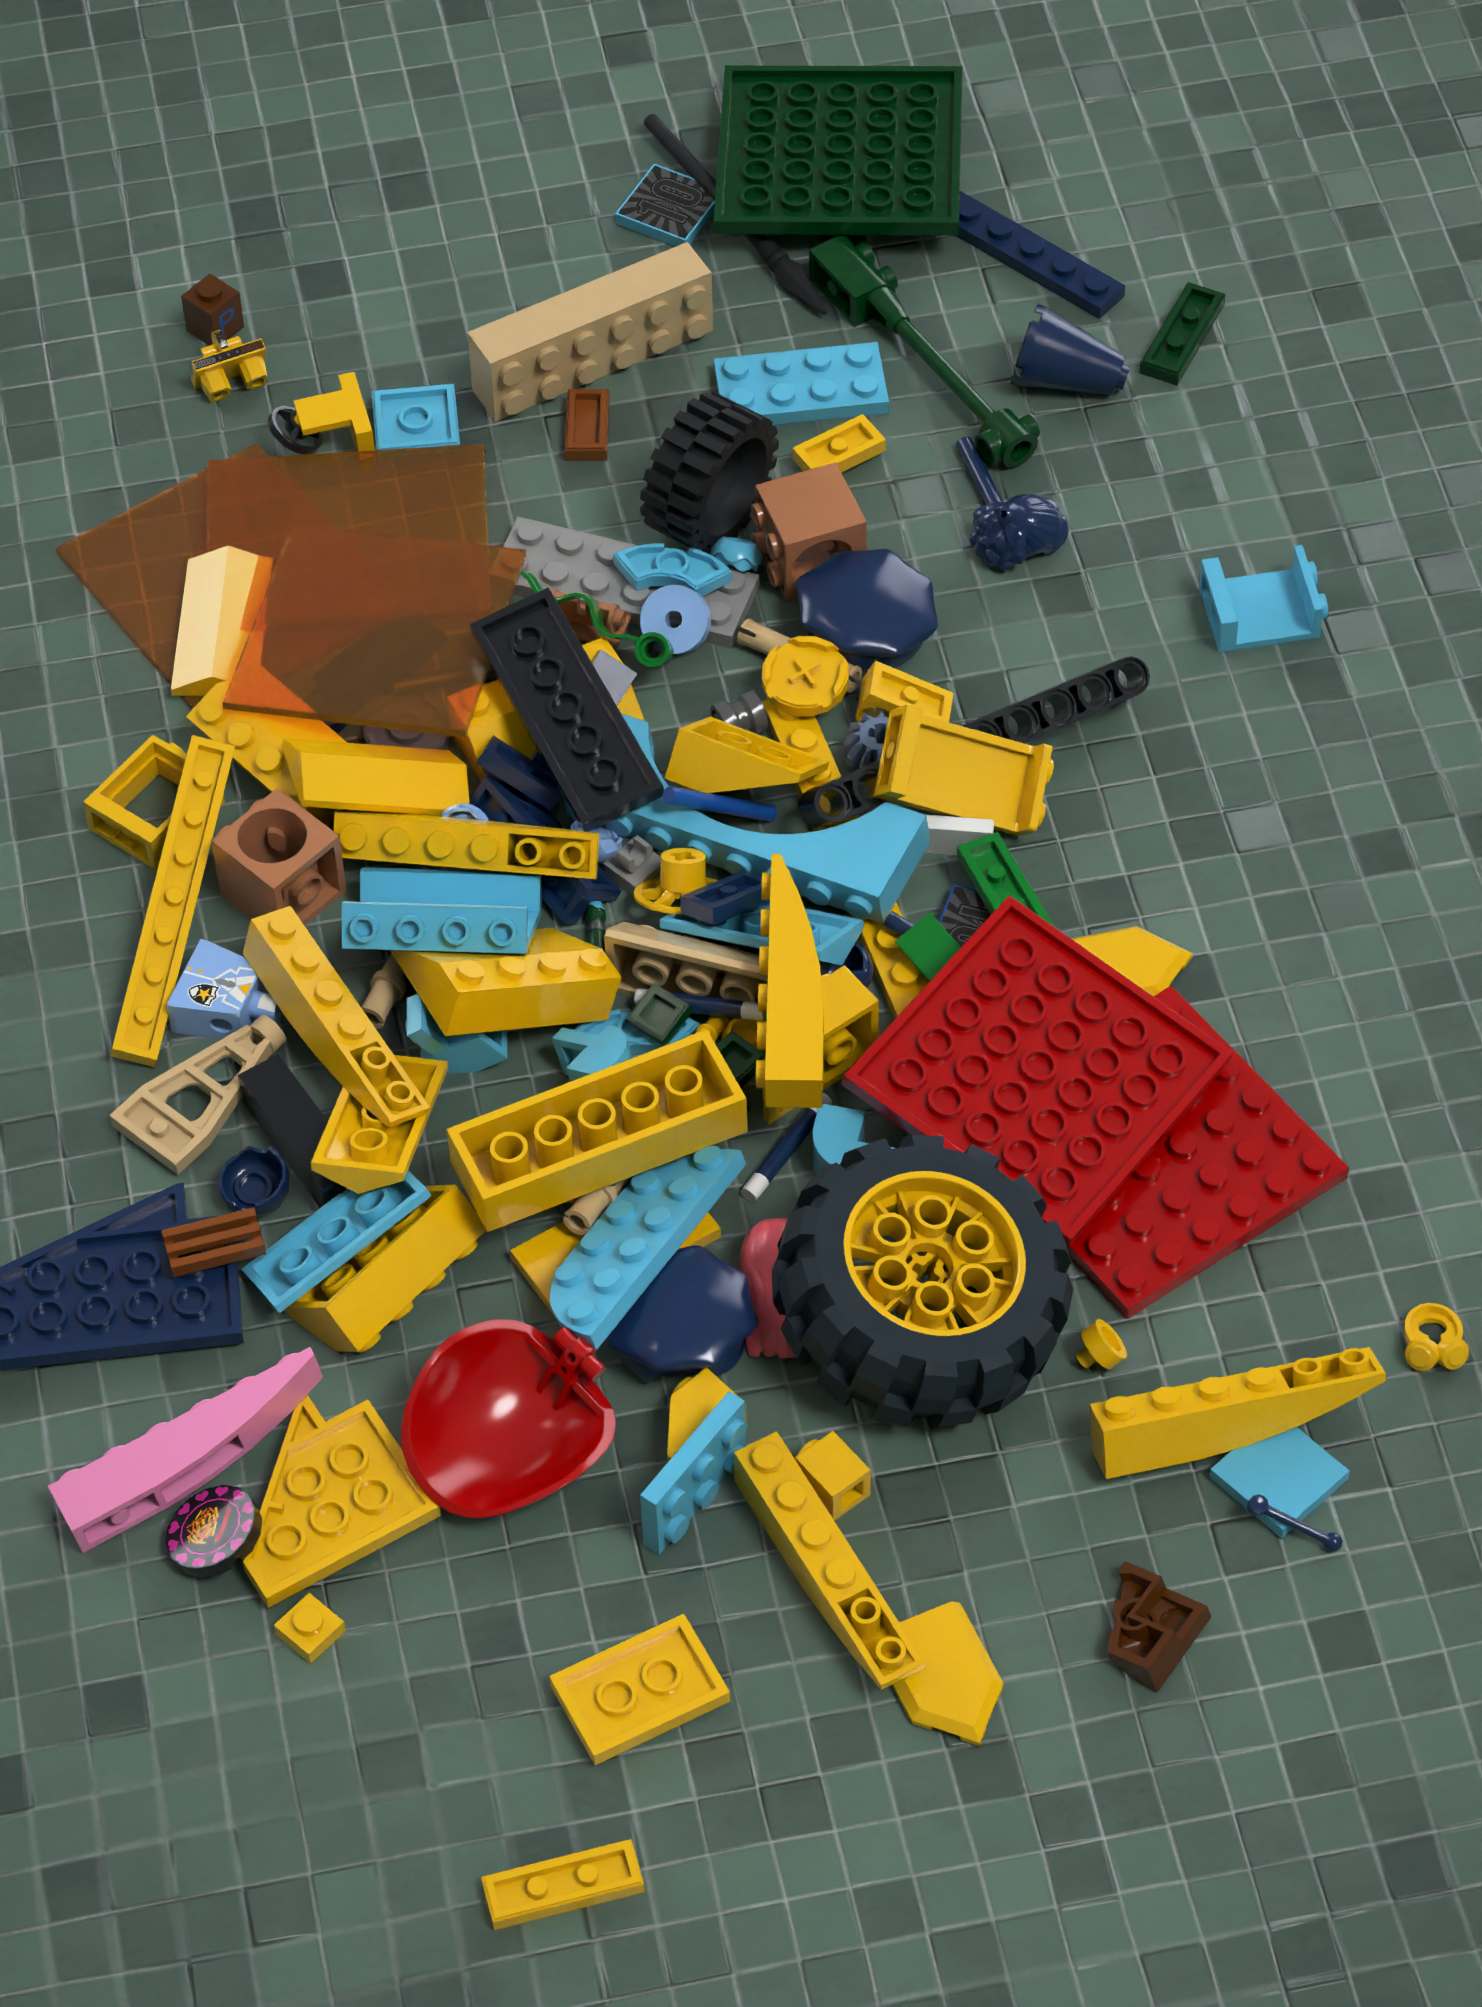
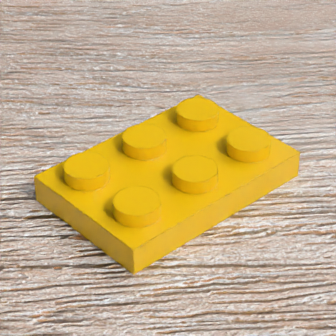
[549,1614,730,1765]

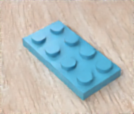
[713,342,889,425]

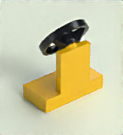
[268,372,376,463]

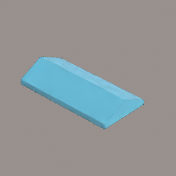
[660,902,864,965]
[241,1171,432,1314]

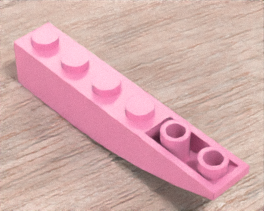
[48,1347,323,1553]

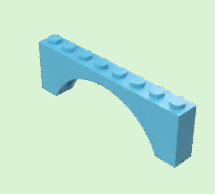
[561,713,931,923]

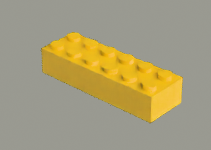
[446,1030,748,1232]

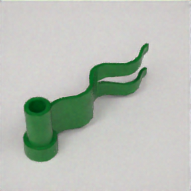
[520,571,674,667]

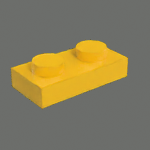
[792,414,886,473]

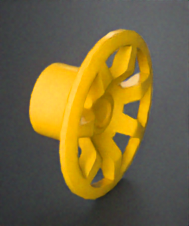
[633,848,718,915]

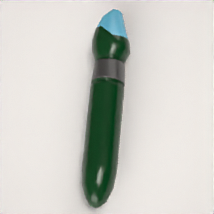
[585,900,607,952]

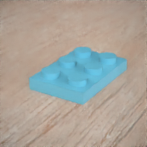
[640,1391,747,1555]

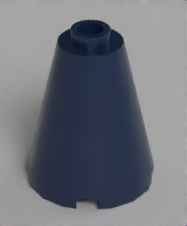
[1010,304,1130,395]

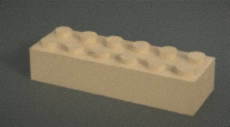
[467,242,713,422]

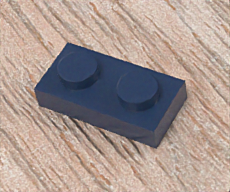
[477,735,562,811]
[680,870,770,926]

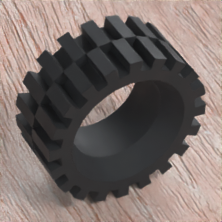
[640,392,779,554]

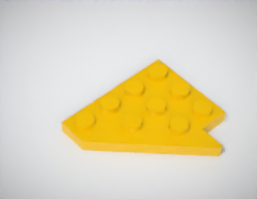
[243,1395,441,1608]

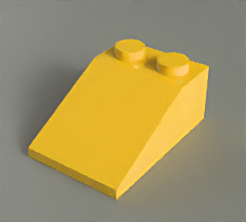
[665,716,830,793]
[762,965,879,1124]

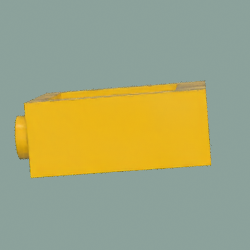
[83,735,225,870]

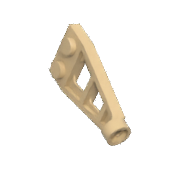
[109,1015,286,1175]

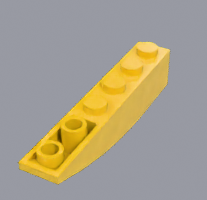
[333,810,600,879]
[756,854,824,1108]
[243,906,431,1128]
[1089,1347,1386,1479]
[734,1431,925,1690]

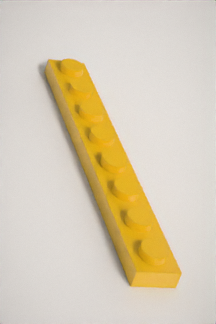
[110,735,235,1067]

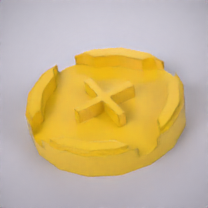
[762,636,849,717]

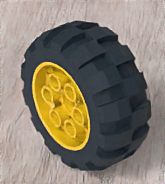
[772,1134,1073,1429]

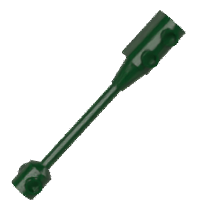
[809,236,1040,468]

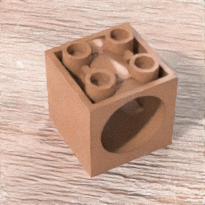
[751,462,867,603]
[211,788,347,926]

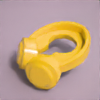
[1404,1303,1469,1371]

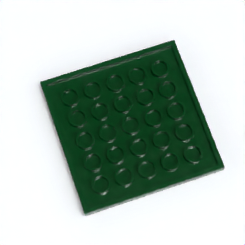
[713,65,963,236]

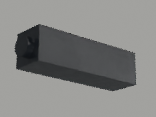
[238,1054,347,1208]

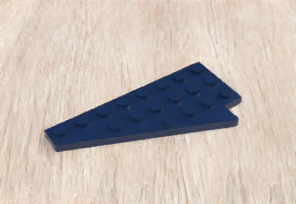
[0,1183,244,1370]

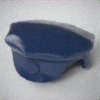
[796,549,938,674]
[605,1245,758,1383]

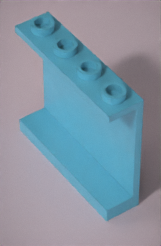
[342,867,542,954]

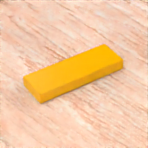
[481,1839,645,1930]

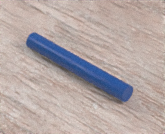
[663,786,777,822]

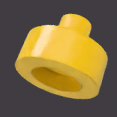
[1076,1319,1127,1370]

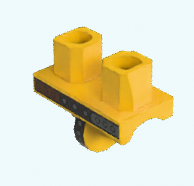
[191,329,267,403]

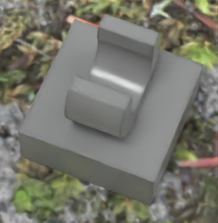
[603,835,660,895]

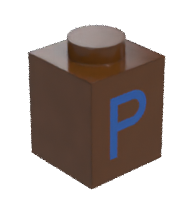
[181,274,244,345]

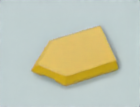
[1071,926,1193,996]
[892,1601,1004,1747]

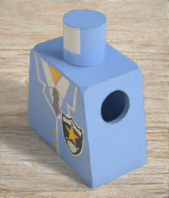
[167,939,283,1039]

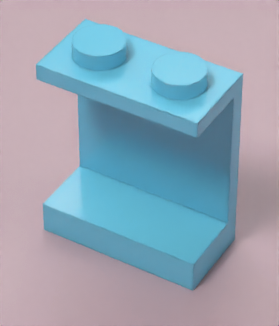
[1199,545,1328,652]

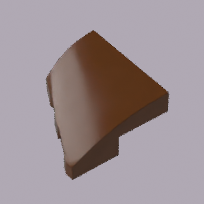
[1107,1561,1211,1692]

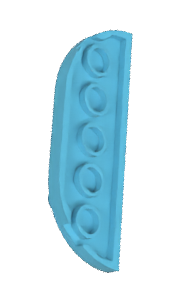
[550,1146,746,1350]

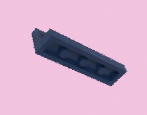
[469,776,622,924]

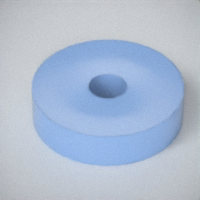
[640,585,711,655]

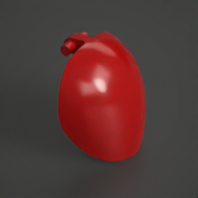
[401,1319,616,1518]

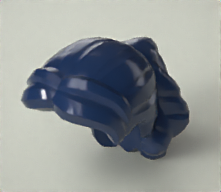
[969,494,1069,571]

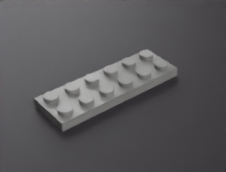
[488,517,759,648]

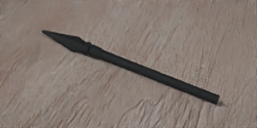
[644,114,827,315]

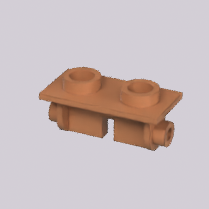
[551,588,631,649]

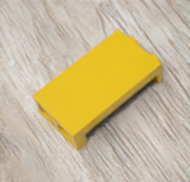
[873,704,1054,836]

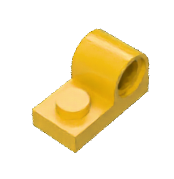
[856,661,954,722]

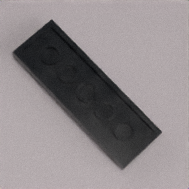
[469,587,664,832]

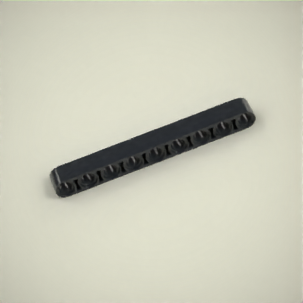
[798,656,1150,828]

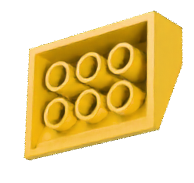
[390,928,622,1036]

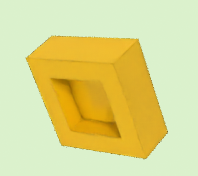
[274,1593,346,1664]

